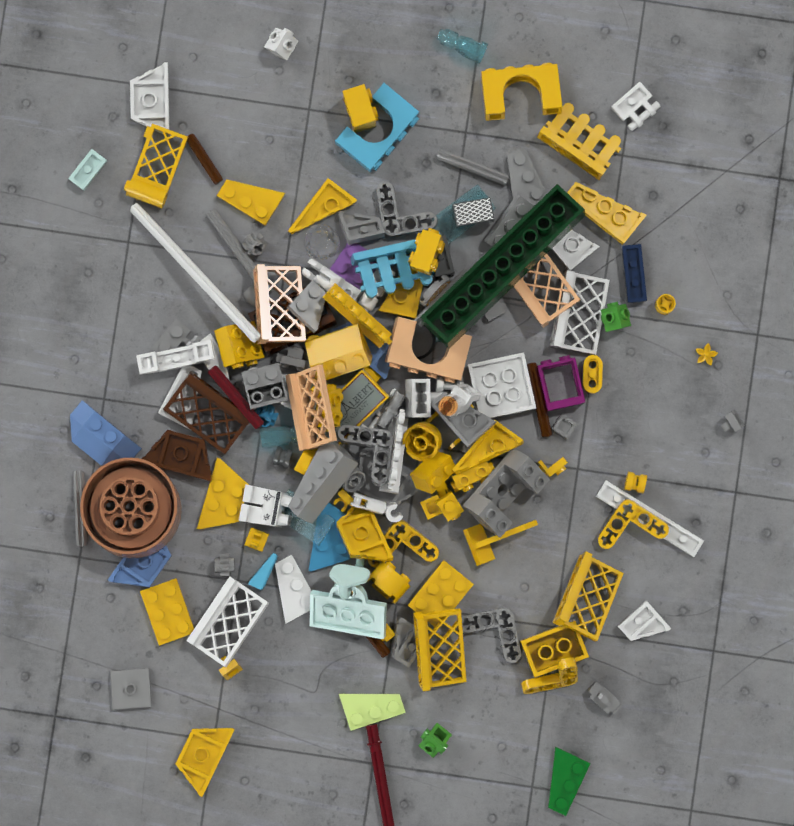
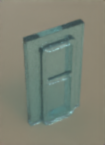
[433,184,496,243]
[284,489,336,546]

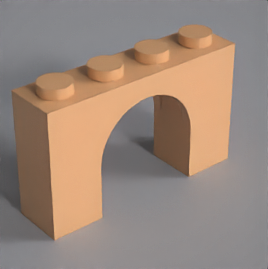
[385,317,472,384]

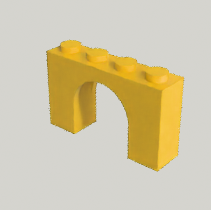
[481,63,562,121]

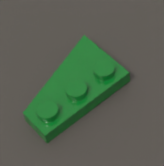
[548,746,591,816]

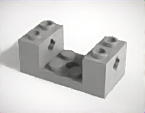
[463,448,550,538]

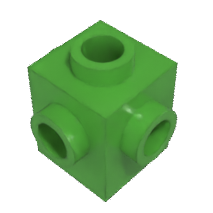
[600,302,631,332]
[419,723,452,758]

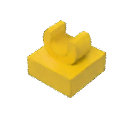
[333,489,354,512]
[244,527,269,552]
[219,656,243,681]

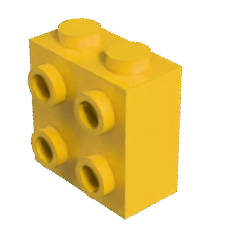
[408,228,445,276]
[214,321,264,369]

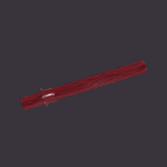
[366,724,394,826]

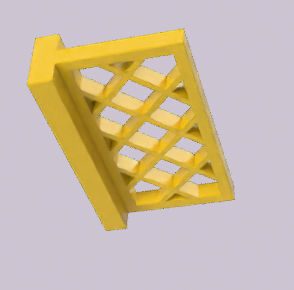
[553,551,624,642]
[413,608,467,691]

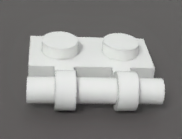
[611,82,661,131]

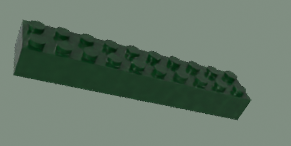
[420,184,585,349]

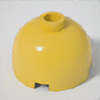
[402,422,442,461]

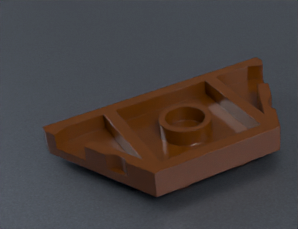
[141,430,212,482]

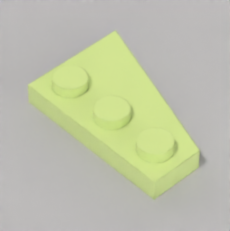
[339,694,406,731]

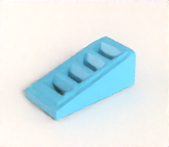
[248,553,278,590]

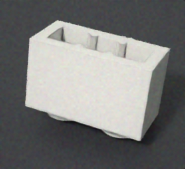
[405,379,445,418]

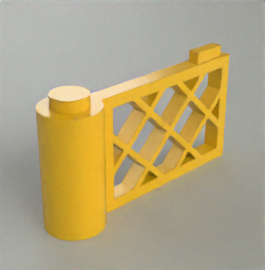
[124,124,188,208]

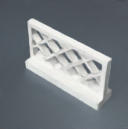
[549,270,610,355]
[186,576,269,667]

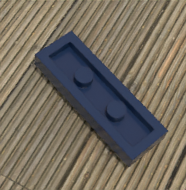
[622,244,647,303]

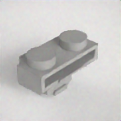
[276,346,310,371]
[588,682,623,714]

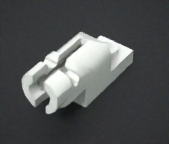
[302,259,363,302]

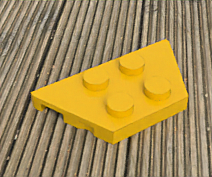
[197,458,249,529]
[336,495,394,561]
[175,728,235,797]

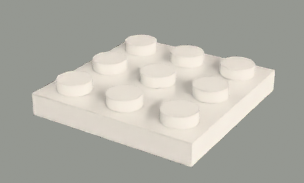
[468,352,536,419]

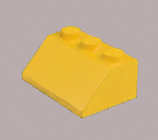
[305,323,373,381]

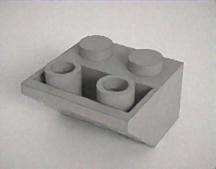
[241,363,288,410]

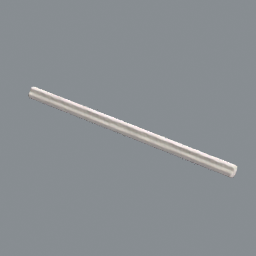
[130,203,261,342]

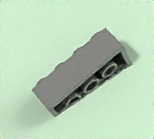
[288,436,359,524]

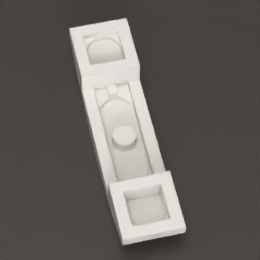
[136,339,215,375]

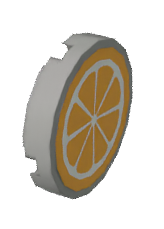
[420,275,451,308]

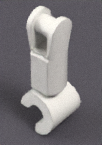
[350,493,403,522]

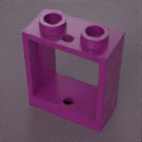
[537,355,585,412]

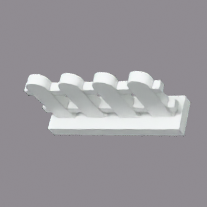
[379,409,408,494]

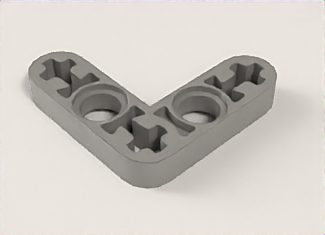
[377,181,438,237]
[337,425,393,486]
[462,608,521,663]

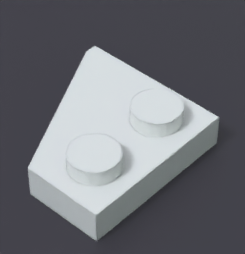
[618,601,671,641]

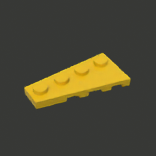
[567,182,647,245]

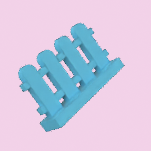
[350,239,435,298]

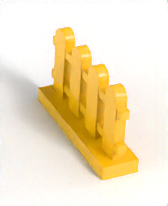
[537,103,622,180]
[322,283,392,349]

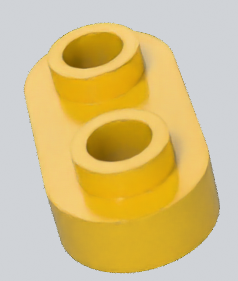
[582,355,603,394]

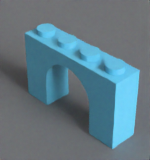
[335,83,420,173]

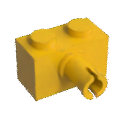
[410,452,455,498]

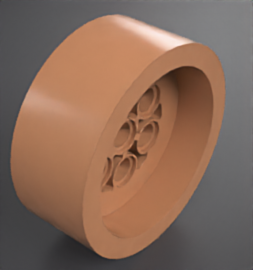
[80,458,182,558]

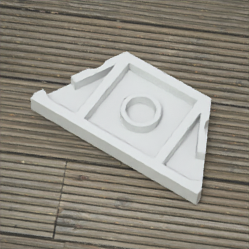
[130,62,170,136]

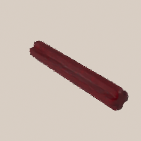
[208,366,264,429]

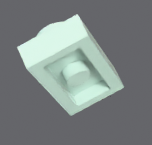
[68,149,107,191]

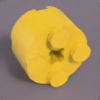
[368,561,411,604]

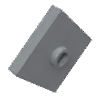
[110,668,152,710]

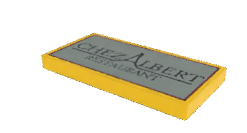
[313,369,390,444]

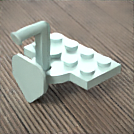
[310,559,387,639]

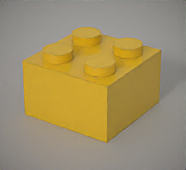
[342,84,379,133]

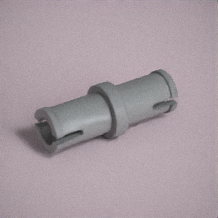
[377,391,406,430]

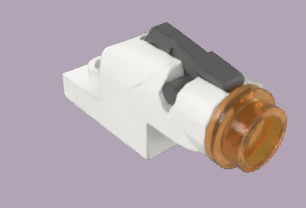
[438,384,482,418]

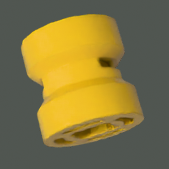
[655,294,676,315]
[624,471,647,494]

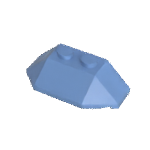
[70,400,142,466]

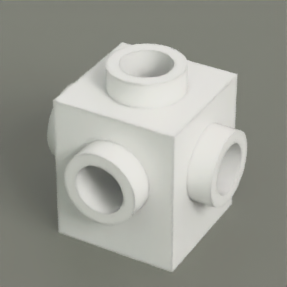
[264,27,298,60]

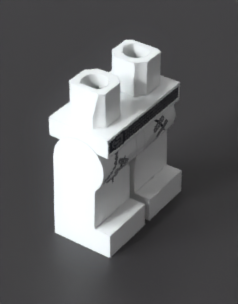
[239,484,292,527]

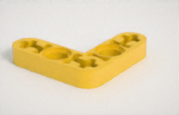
[598,499,669,549]
[368,520,439,568]
[521,658,578,694]

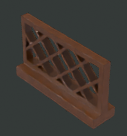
[248,286,337,356]
[163,371,250,454]

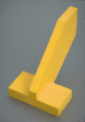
[463,520,538,566]

